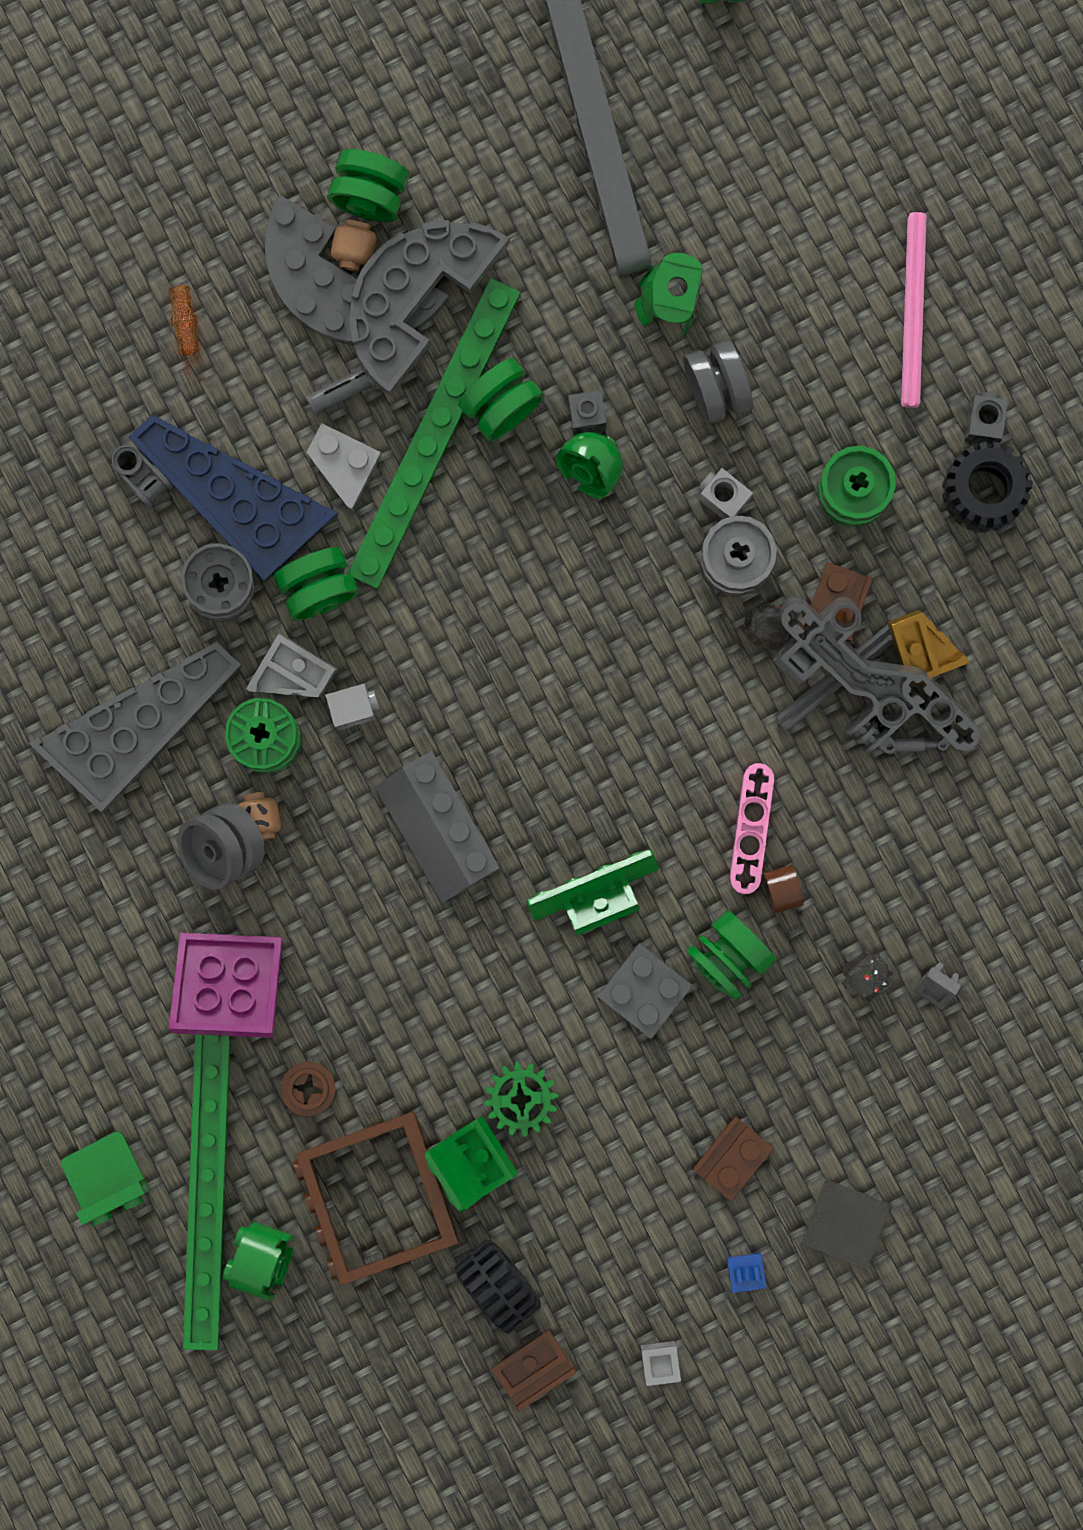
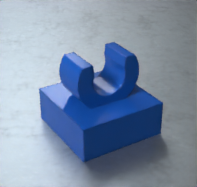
[727,1253,766,1293]

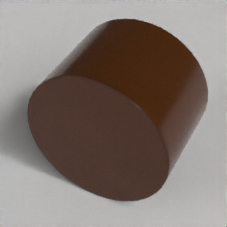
[763,865,804,914]

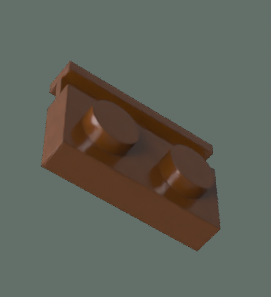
[804,562,873,642]
[692,1116,774,1201]
[491,1329,577,1411]

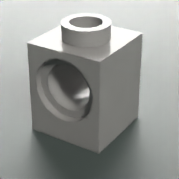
[699,468,753,519]
[326,683,380,731]
[641,1341,681,1386]

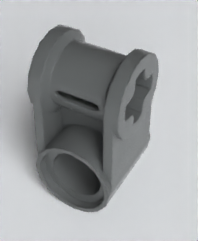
[112,445,174,509]

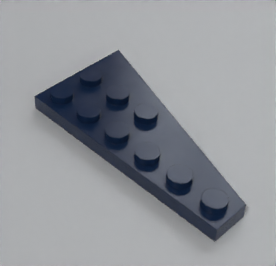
[129,415,339,583]

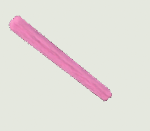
[901,212,927,408]

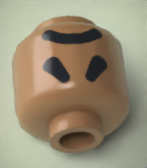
[238,792,282,841]

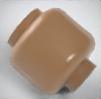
[331,220,377,272]

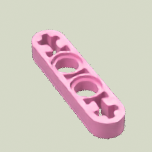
[729,763,774,895]

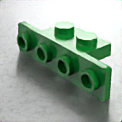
[526,849,659,936]

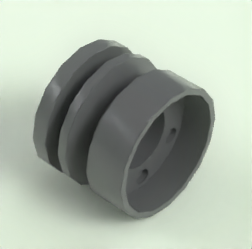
[181,543,255,622]

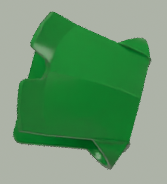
[634,253,703,335]

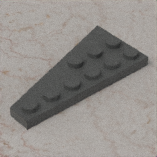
[28,642,243,813]

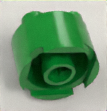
[223,1222,295,1302]

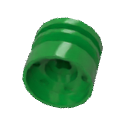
[225,698,302,774]
[685,910,777,1001]

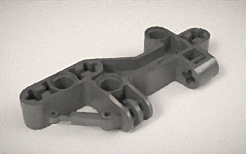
[773,597,980,754]

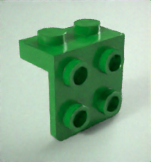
[425,1116,518,1212]
[61,1132,151,1227]

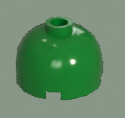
[555,432,624,499]

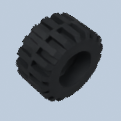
[942,442,1032,533]
[454,1239,541,1334]

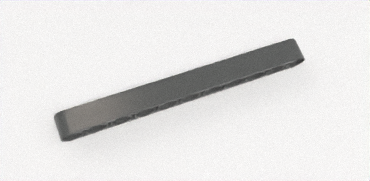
[544,0,652,277]

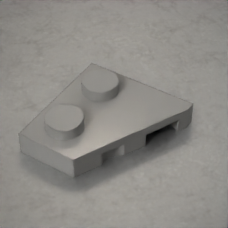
[306,423,382,511]
[246,634,338,697]

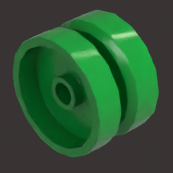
[327,149,410,223]
[458,357,545,442]
[817,446,896,528]
[273,547,360,621]

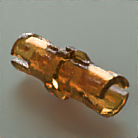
[168,285,200,356]

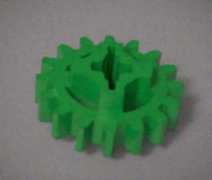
[484,1062,558,1137]

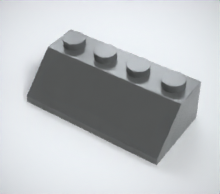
[375,750,501,904]

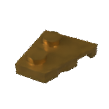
[887,610,969,686]

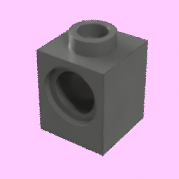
[568,390,607,436]
[964,392,1008,445]

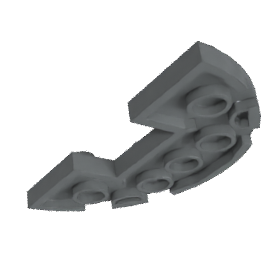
[265,195,449,345]
[349,220,510,396]

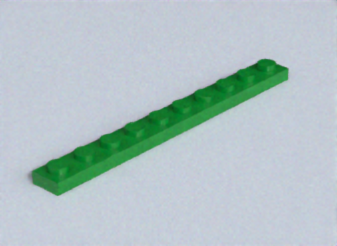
[348,278,521,590]
[183,1034,231,1350]

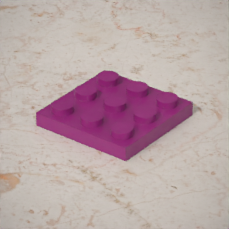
[169,933,283,1038]

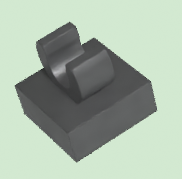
[914,962,961,1010]

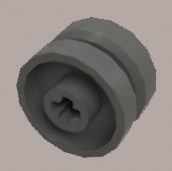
[683,339,754,425]
[177,803,265,890]

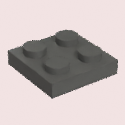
[597,943,693,1039]

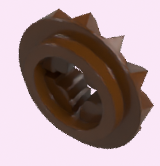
[281,1062,336,1117]

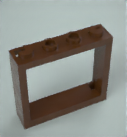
[293,1111,460,1285]

